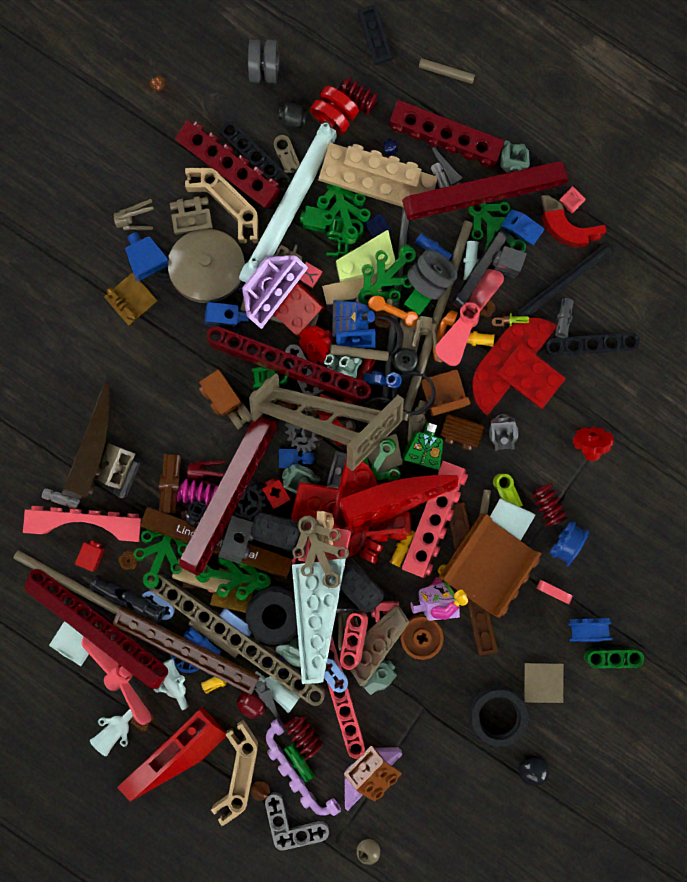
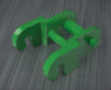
[326,237,349,257]

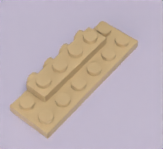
[318,142,437,207]

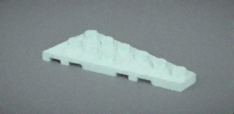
[292,559,346,684]

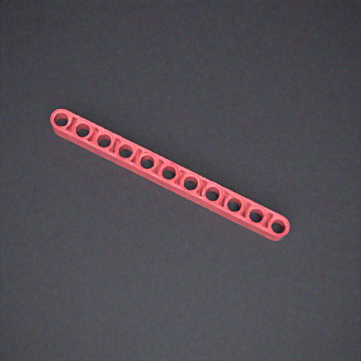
[292,553,365,759]

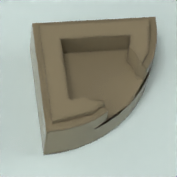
[540,195,564,212]

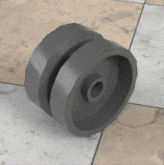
[248,39,279,84]
[408,250,457,299]

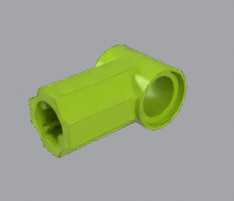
[493,473,523,507]

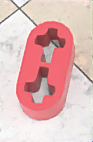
[536,580,573,604]

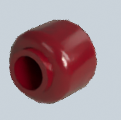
[236,690,266,719]

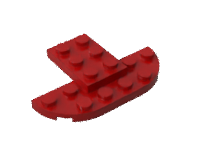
[472,318,566,416]
[291,457,377,557]

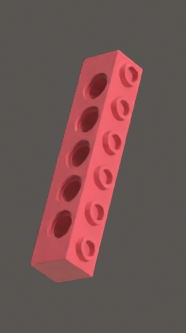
[402,461,468,578]

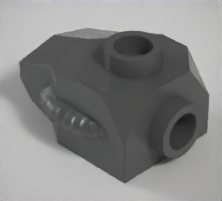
[489,414,519,451]

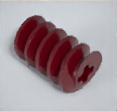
[337,76,377,116]
[532,483,568,526]
[282,715,323,760]

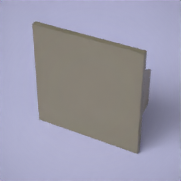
[524,663,564,703]

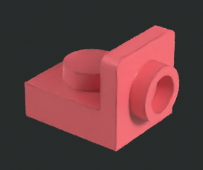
[371,601,399,622]

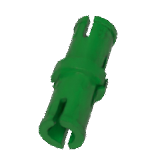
[284,742,315,782]

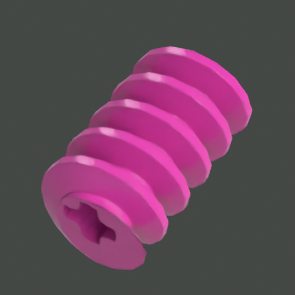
[177,479,218,507]

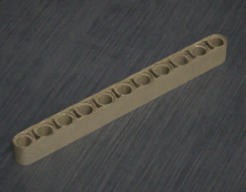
[148,574,325,706]

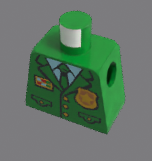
[401,422,443,470]

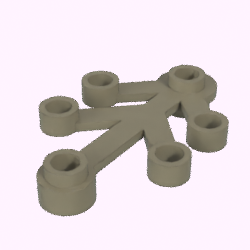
[293,516,349,588]

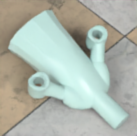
[154,658,189,710]
[255,671,300,713]
[90,709,133,756]

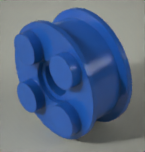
[549,521,589,567]
[568,618,613,642]

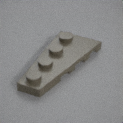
[347,606,409,686]

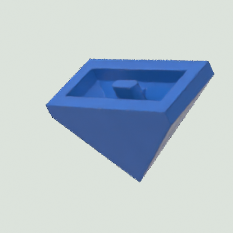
[336,329,375,348]

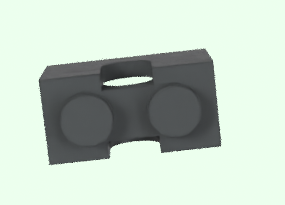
[492,246,527,279]
[218,516,253,564]

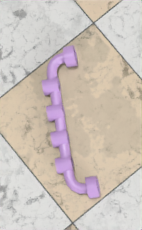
[266,718,341,816]

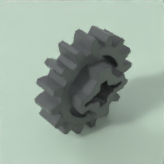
[285,410,323,453]

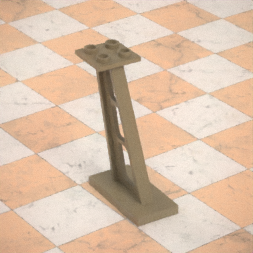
[249,373,404,471]

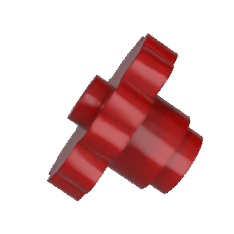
[299,325,334,363]
[573,427,614,461]

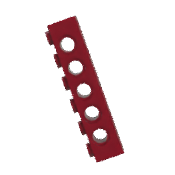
[389,100,505,167]
[175,120,282,209]

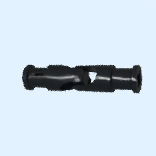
[90,575,166,623]

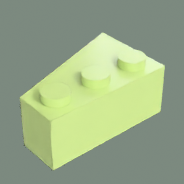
[336,230,395,282]

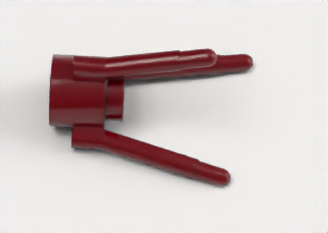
[187,460,226,488]

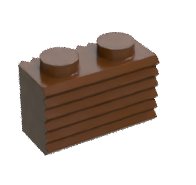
[439,414,484,451]

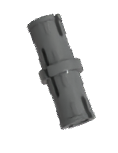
[555,298,574,338]

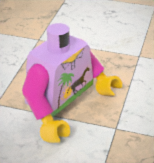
[410,565,468,621]

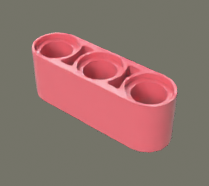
[340,611,368,670]

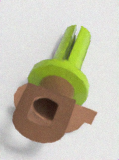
[492,313,529,326]

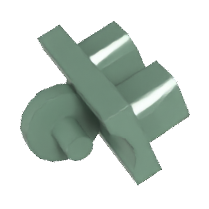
[324,354,362,378]

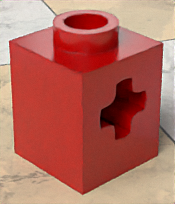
[263,478,291,509]
[75,540,105,572]

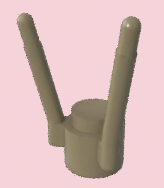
[114,199,154,231]
[412,316,441,362]
[337,613,366,660]

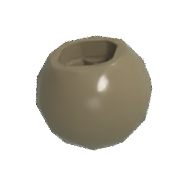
[356,839,380,865]

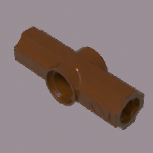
[159,454,181,513]

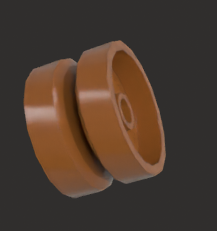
[400,614,444,660]

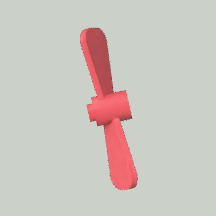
[435,269,504,366]
[81,636,151,725]

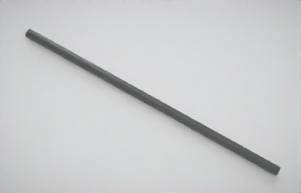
[381,207,409,403]

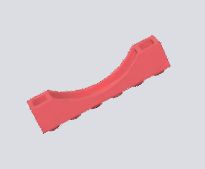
[23,506,143,542]

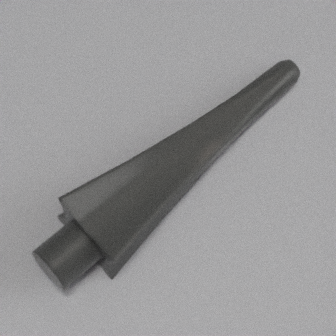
[432,147,462,186]
[254,681,280,719]

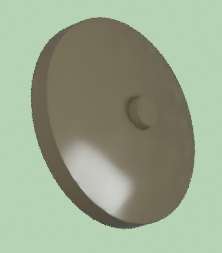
[168,229,245,303]

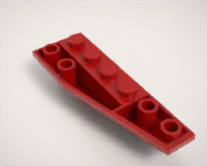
[340,475,459,534]
[117,706,227,801]

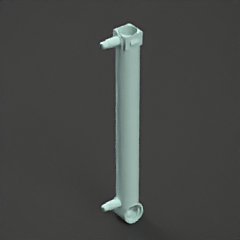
[239,123,337,282]

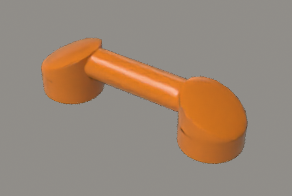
[368,296,419,327]
[433,310,458,363]

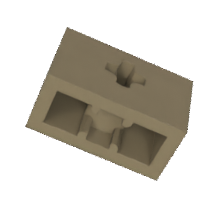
[94,443,135,490]

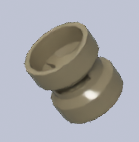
[228,404,252,430]

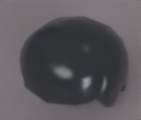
[519,756,549,786]

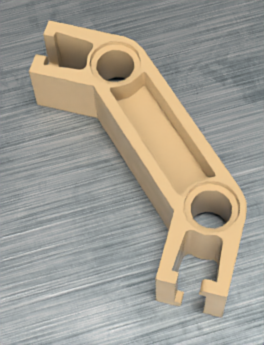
[185,168,259,243]
[211,720,258,826]

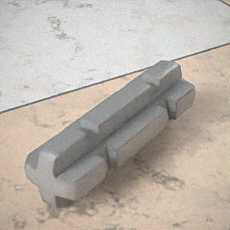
[431,163,450,188]
[42,489,80,509]

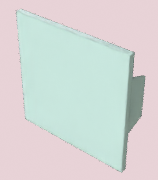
[490,499,535,541]
[49,621,89,666]

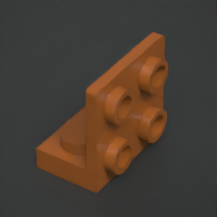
[421,370,470,417]
[344,746,402,801]

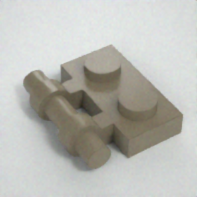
[170,196,213,235]

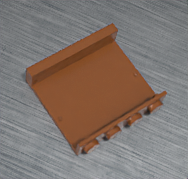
[439,513,542,618]

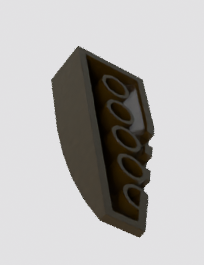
[61,382,109,500]

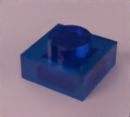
[365,214,391,238]

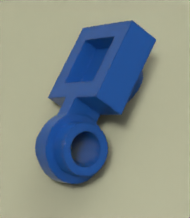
[363,371,402,388]
[279,449,315,468]

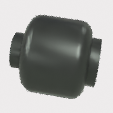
[278,102,307,130]
[393,348,418,374]

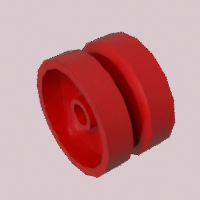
[310,86,359,134]

